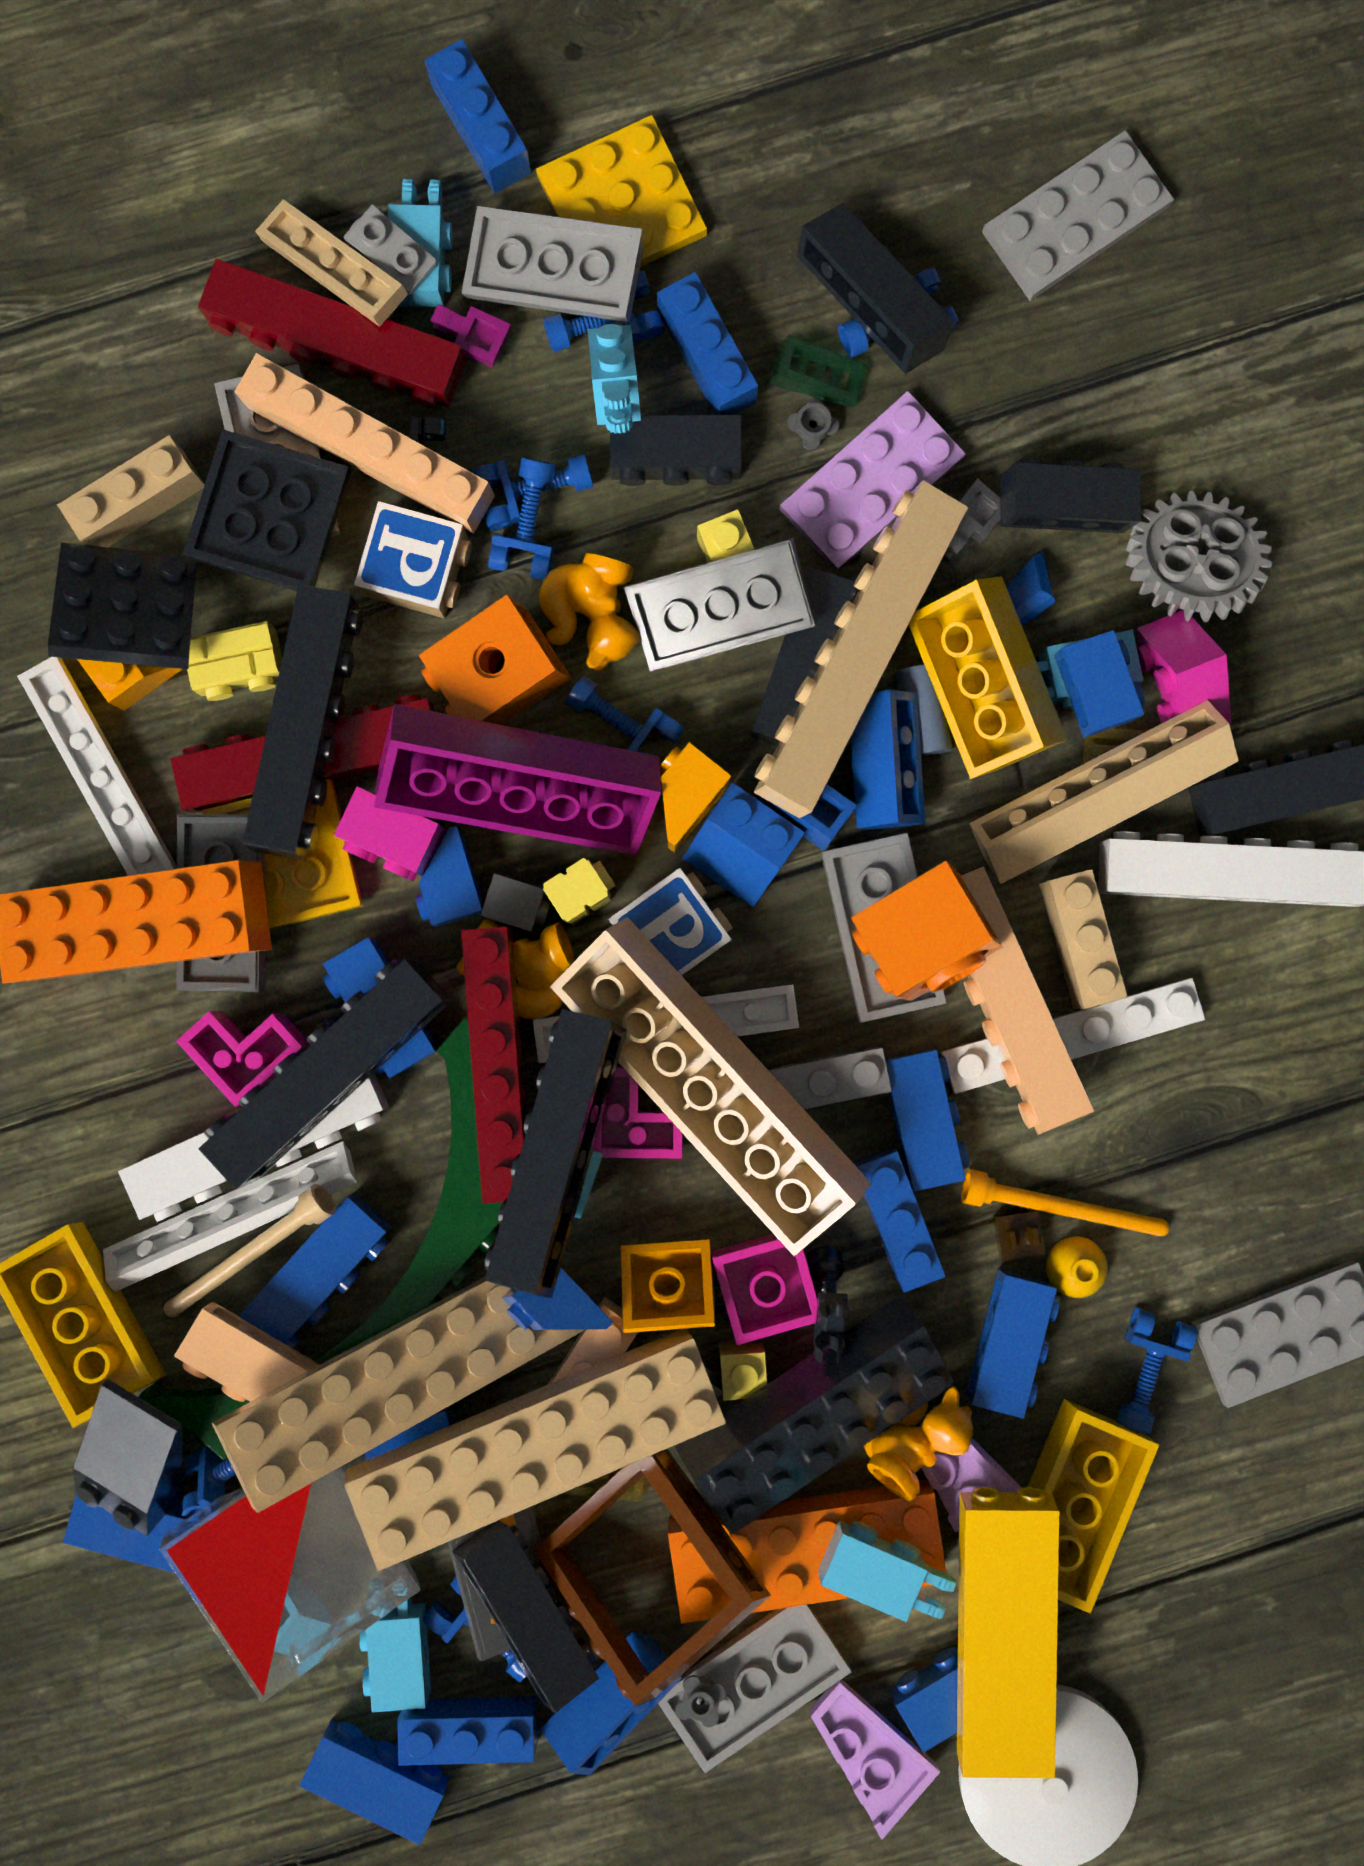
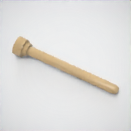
[164,1184,336,1317]

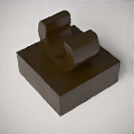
[993,1209,1046,1261]

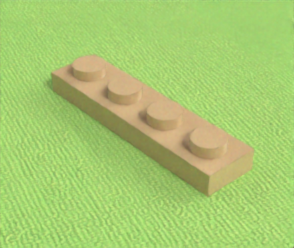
[255,199,408,327]

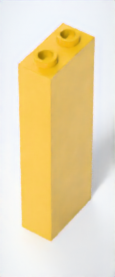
[957,1487,1059,1778]

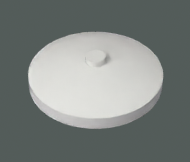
[958,1684,1138,1866]

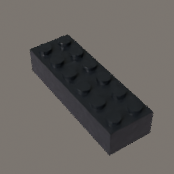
[198,959,453,1190]
[675,1296,955,1536]

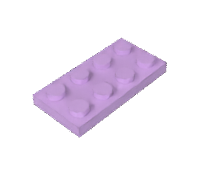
[779,391,966,572]

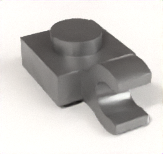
[943,479,1001,560]

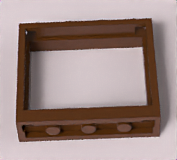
[534,1449,771,1706]

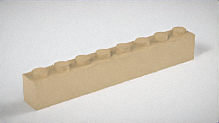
[754,480,968,819]

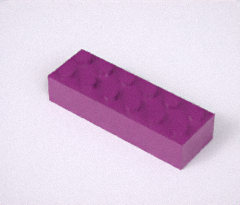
[374,704,661,856]

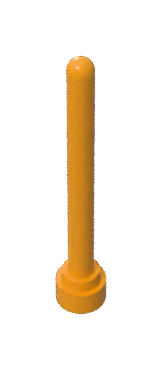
[961,1169,1170,1236]

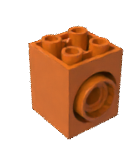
[419,595,572,725]
[851,861,1003,1001]

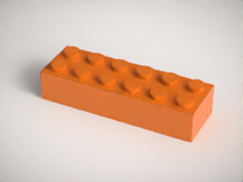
[0,860,272,984]
[668,1479,947,1624]

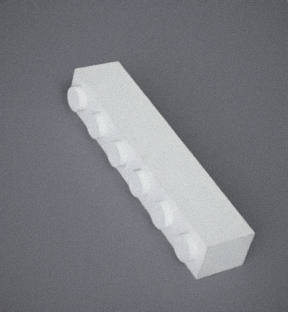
[1098,831,1364,907]
[118,1073,390,1222]

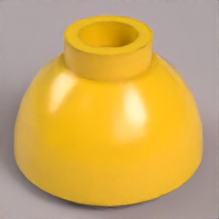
[1046,1236,1108,1298]

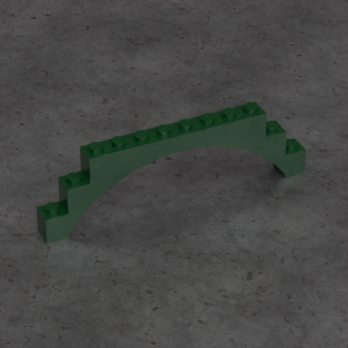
[138,1018,503,1460]

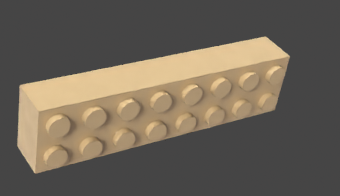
[550,917,872,1256]
[212,1277,584,1513]
[344,1328,726,1571]

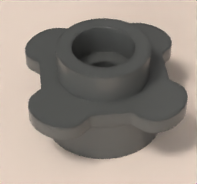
[787,398,839,450]
[676,1675,726,1728]

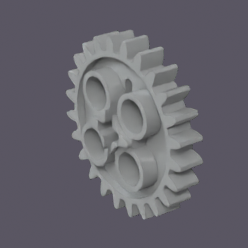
[1126,491,1272,622]

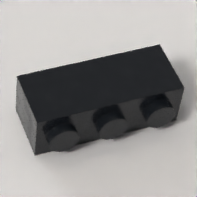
[610,415,741,486]
[1000,457,1141,533]

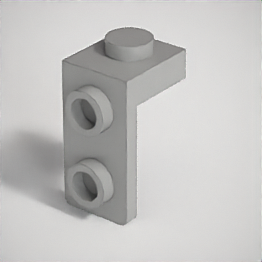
[343,204,437,295]

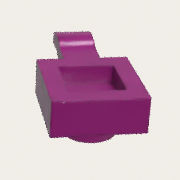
[431,305,511,369]

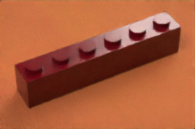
[198,259,466,408]
[170,695,435,814]
[461,927,526,1204]

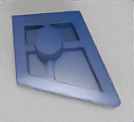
[1006,551,1056,626]

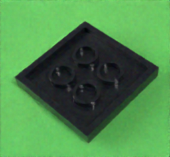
[183,429,351,591]
[48,542,197,669]

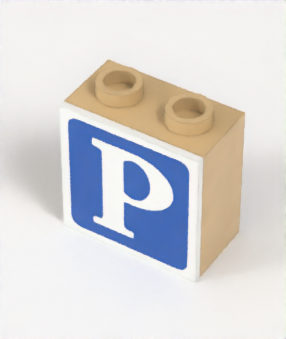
[354,501,472,619]
[608,868,733,976]

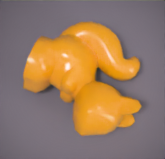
[539,553,641,671]
[456,919,575,1020]
[864,1386,974,1502]

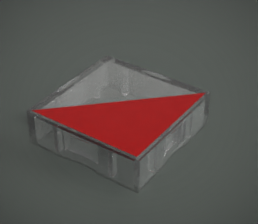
[160,1465,421,1703]

